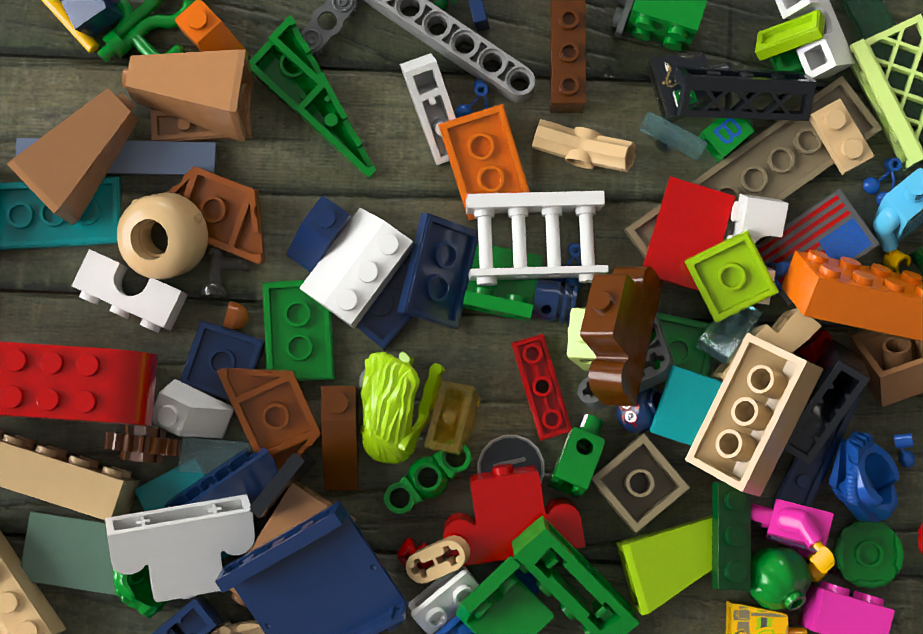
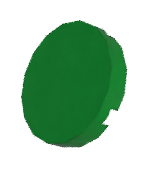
[832,520,904,589]

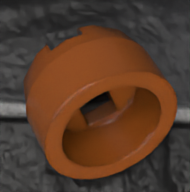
[223,301,249,330]

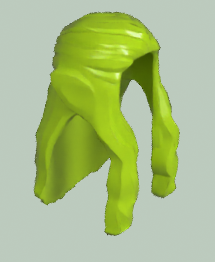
[359,352,445,464]

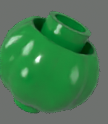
[749,547,812,611]

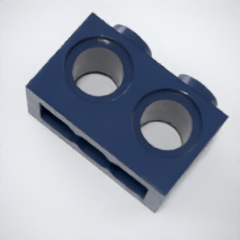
[152,594,224,634]

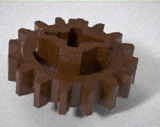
[104,425,182,464]

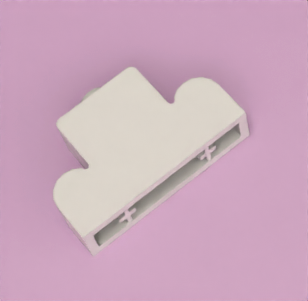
[105,494,255,602]

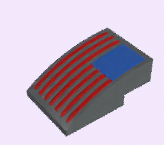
[756,188,880,306]

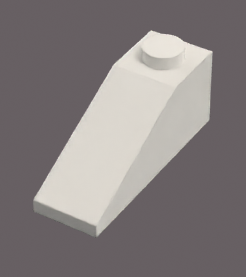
[400,53,456,165]

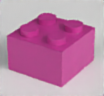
[798,581,895,634]

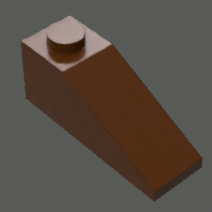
[321,386,359,490]

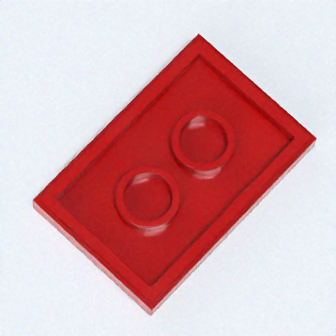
[643,176,736,293]

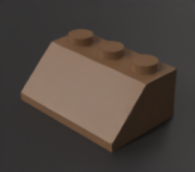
[850,329,923,407]

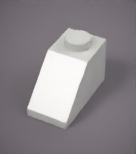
[152,379,235,439]

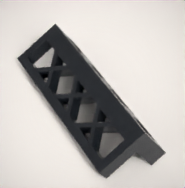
[674,66,817,121]

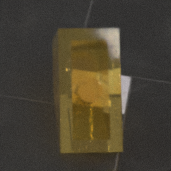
[424,380,481,455]

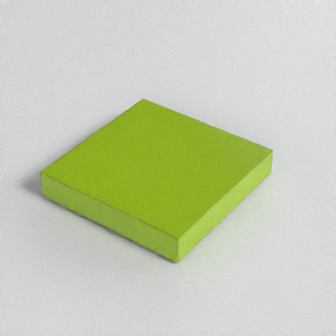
[684,230,779,323]

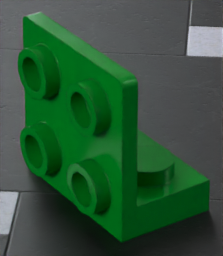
[463,243,543,322]
[455,555,554,634]

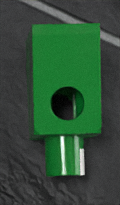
[547,414,606,499]

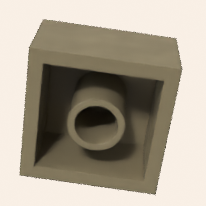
[590,434,690,533]

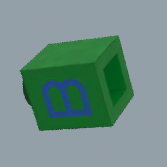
[697,106,755,163]

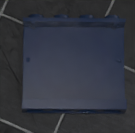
[215,500,409,634]

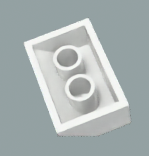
[300,208,413,328]

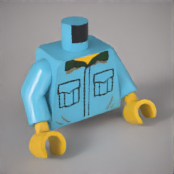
[872,168,923,273]

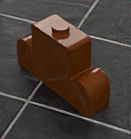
[580,266,663,406]

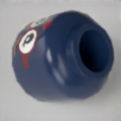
[616,387,663,434]

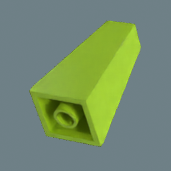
[615,515,712,616]

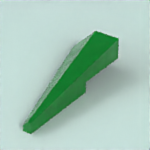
[249,15,376,179]

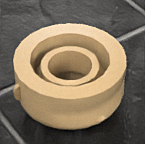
[117,192,208,280]

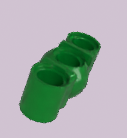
[384,442,471,514]

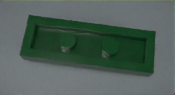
[712,482,751,591]

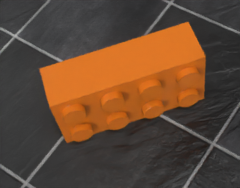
[781,250,923,341]

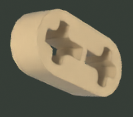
[406,535,470,584]

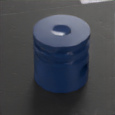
[531,278,578,324]

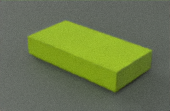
[755,9,825,61]

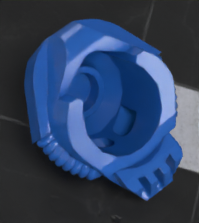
[829,431,899,522]

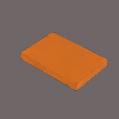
[438,104,530,221]

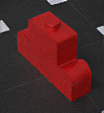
[443,464,585,566]

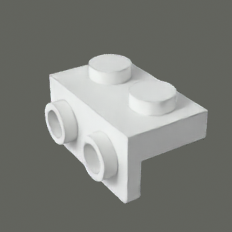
[408,566,479,634]

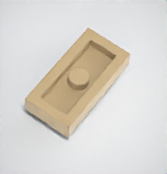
[809,98,875,175]

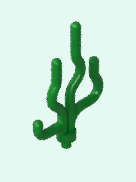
[97,0,195,62]

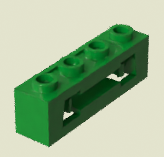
[511,515,640,634]

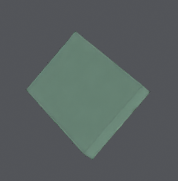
[21,511,116,595]

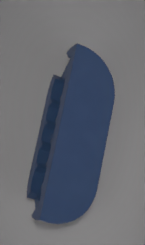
[164,447,278,508]

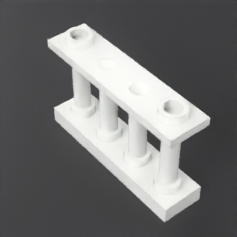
[466,191,608,286]

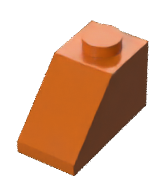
[174,0,250,58]

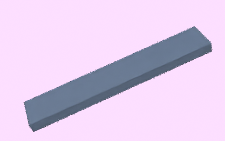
[16,138,218,177]

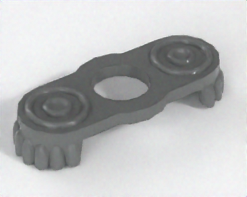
[301,0,359,58]

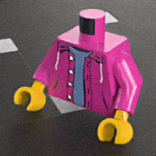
[751,499,835,582]

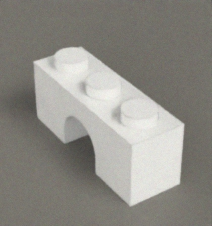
[775,0,855,80]
[727,194,789,305]
[72,249,188,333]

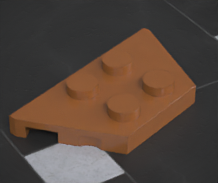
[156,166,265,265]
[217,368,321,471]

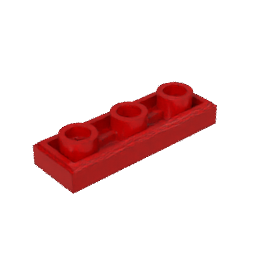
[511,333,572,441]

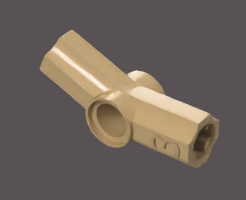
[532,119,636,172]

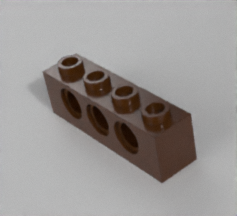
[550,0,586,113]

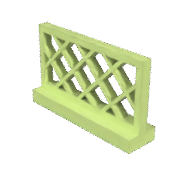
[849,14,923,171]

